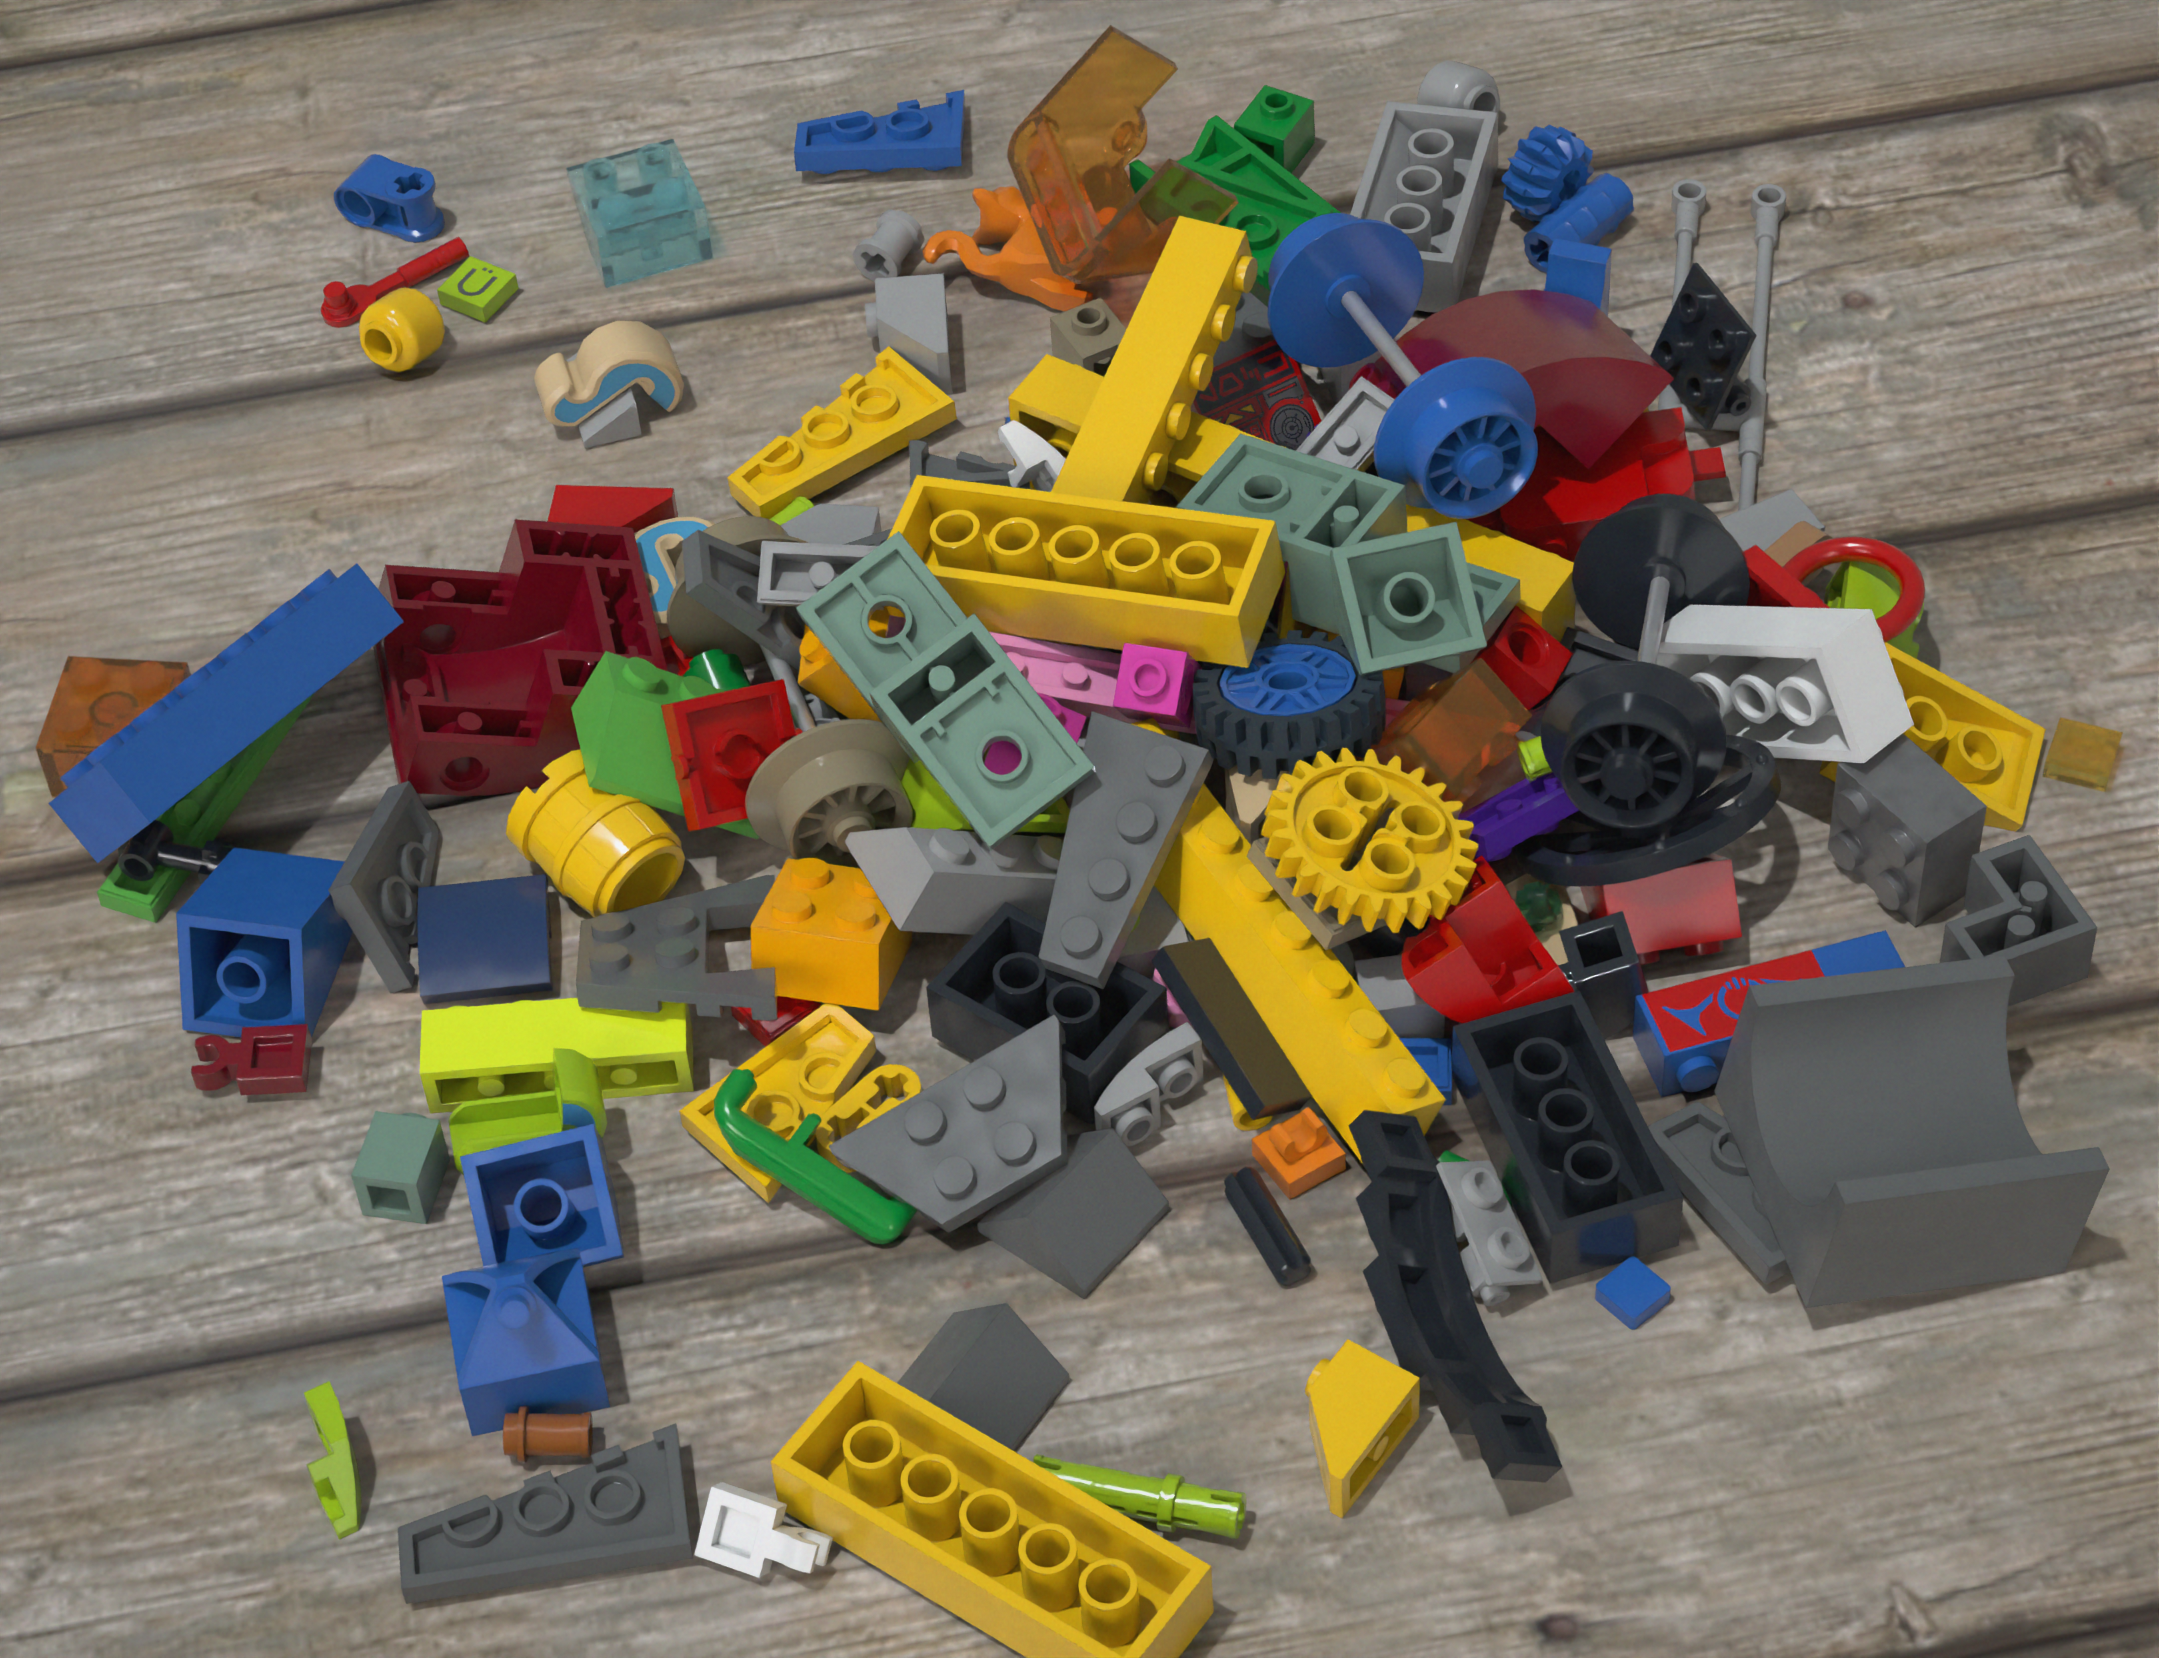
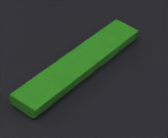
[97,693,315,923]

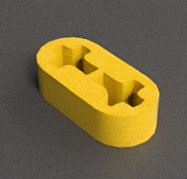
[815,1064,922,1173]

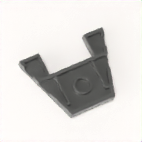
[576,875,777,1021]

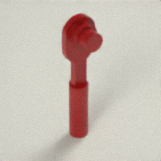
[321,237,469,328]

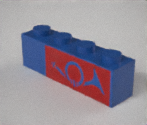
[1633,930,1905,1097]

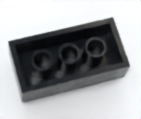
[1452,990,1683,1284]

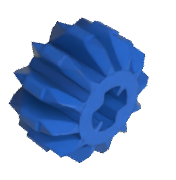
[1501,124,1594,223]

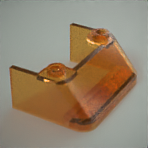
[1007,25,1239,284]

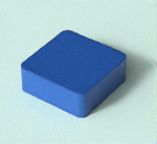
[1595,1256,1671,1330]

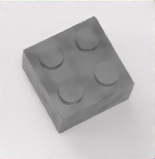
[1828,733,1987,927]

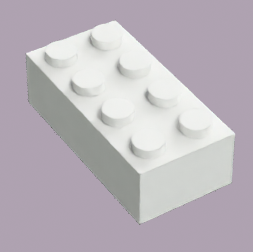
[1656,605,1914,763]

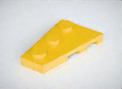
[679,1003,876,1203]

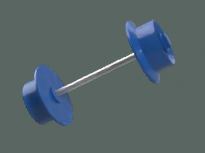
[1268,213,1538,519]

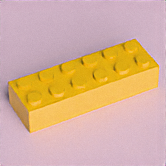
[886,475,1285,668]
[770,1361,1214,1658]

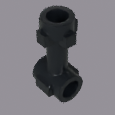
[118,820,235,884]

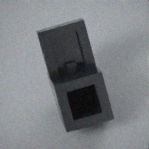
[1558,911,1648,1039]

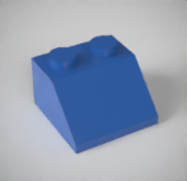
[460,1124,624,1267]

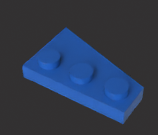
[794,90,966,174]

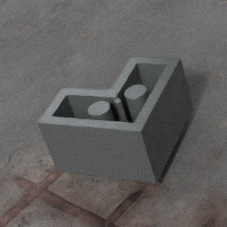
[1940,835,2098,1007]

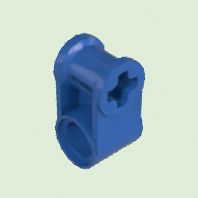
[334,154,445,243]

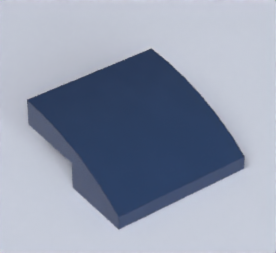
[417,874,553,1004]

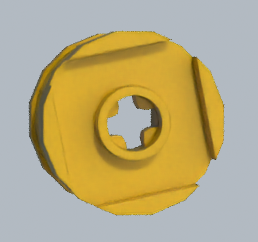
[506,750,685,917]

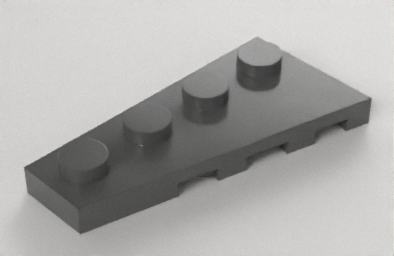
[397,1423,693,1604]

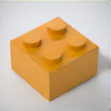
[751,858,912,1011]

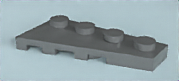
[682,530,805,671]
[1039,711,1213,989]

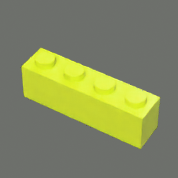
[420,998,694,1114]

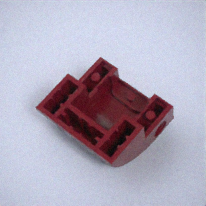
[1349,289,1674,469]
[373,519,668,796]

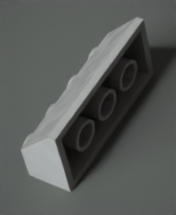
[1350,101,1499,312]

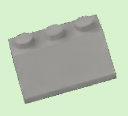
[845,827,1063,935]

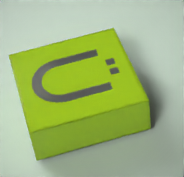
[437,256,519,323]

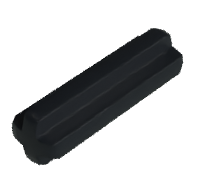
[1224,1166,1311,1286]

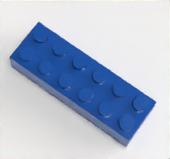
[48,563,404,863]

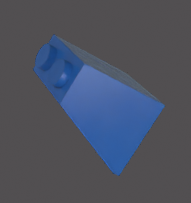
[176,848,353,1038]

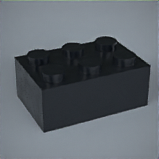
[926,902,1169,1125]

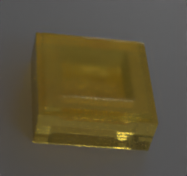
[2043,717,2123,792]

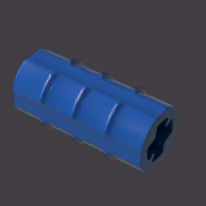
[1524,173,1634,273]

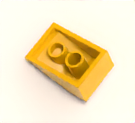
[1819,642,2046,832]

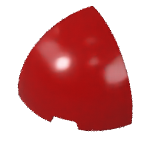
[1401,855,1575,1023]

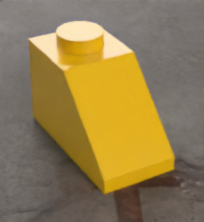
[1305,1339,1420,1519]

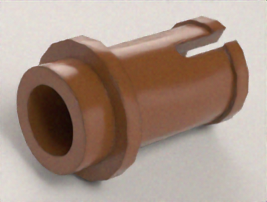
[503,1406,593,1463]

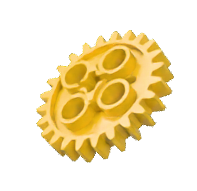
[1261,748,1478,933]

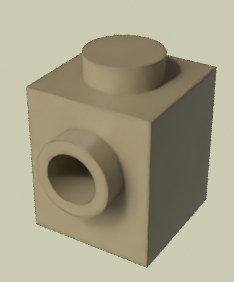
[1050,297,1126,376]

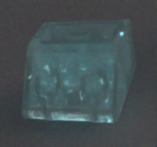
[566,139,713,288]

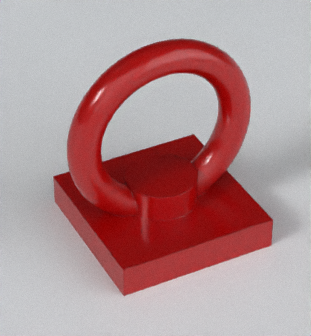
[1743,537,1925,642]

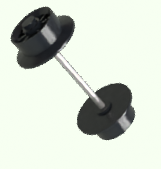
[1541,494,1750,829]

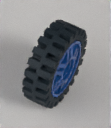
[1193,630,1386,779]

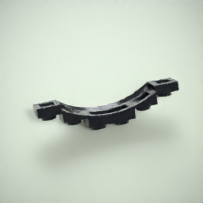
[1349,1110,1562,1483]

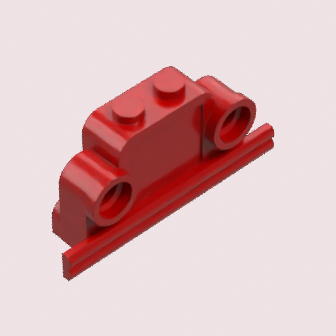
[1465,407,1726,562]

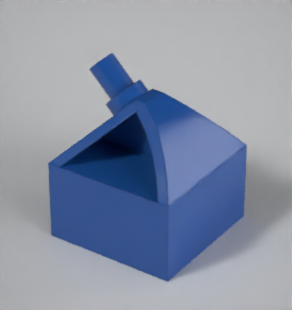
[442,1248,610,1436]

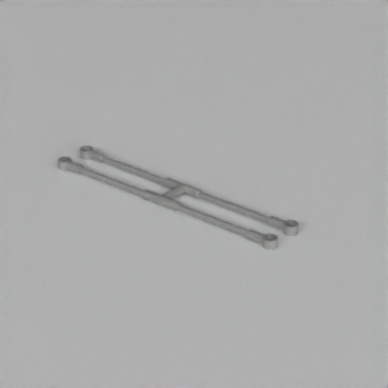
[1629,179,1786,651]

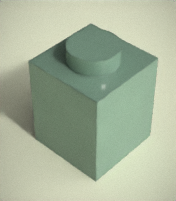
[351,1111,450,1224]

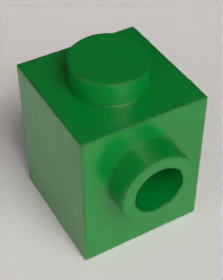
[1234,85,1315,174]

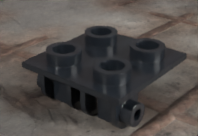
[1650,263,1757,431]

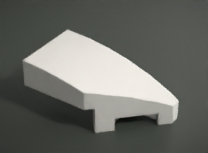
[998,420,1066,492]

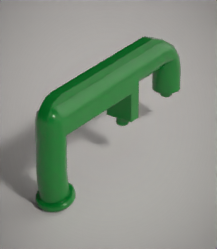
[714,1069,918,1244]

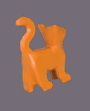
[922,186,1118,311]

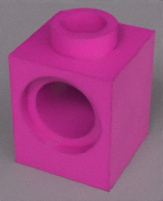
[1113,643,1201,728]

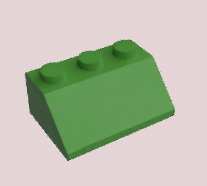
[571,651,759,840]

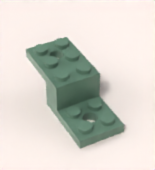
[1177,433,1521,675]
[796,531,1095,851]

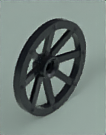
[1514,735,1781,887]

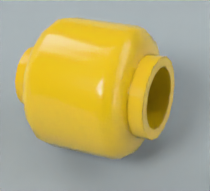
[359,287,445,372]

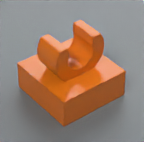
[1252,1107,1346,1200]

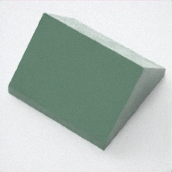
[1330,522,1487,676]

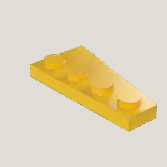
[727,346,957,519]

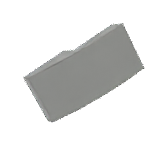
[1094,1022,1203,1146]

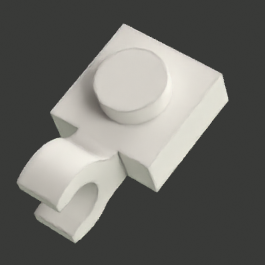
[694,1482,833,1578]

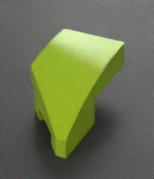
[304,1381,362,1540]

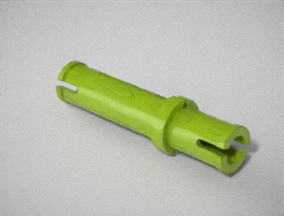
[1033,1454,1247,1539]

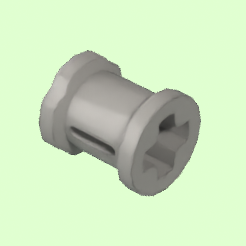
[853,209,925,282]

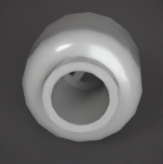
[1417,60,1500,113]

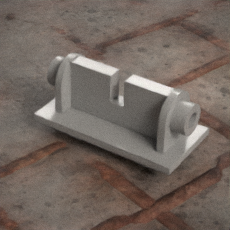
[1436,1160,1543,1306]

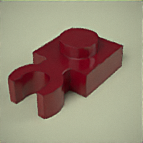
[191,1024,312,1096]

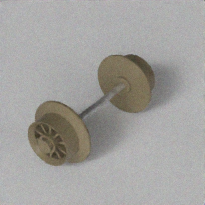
[667,516,913,868]

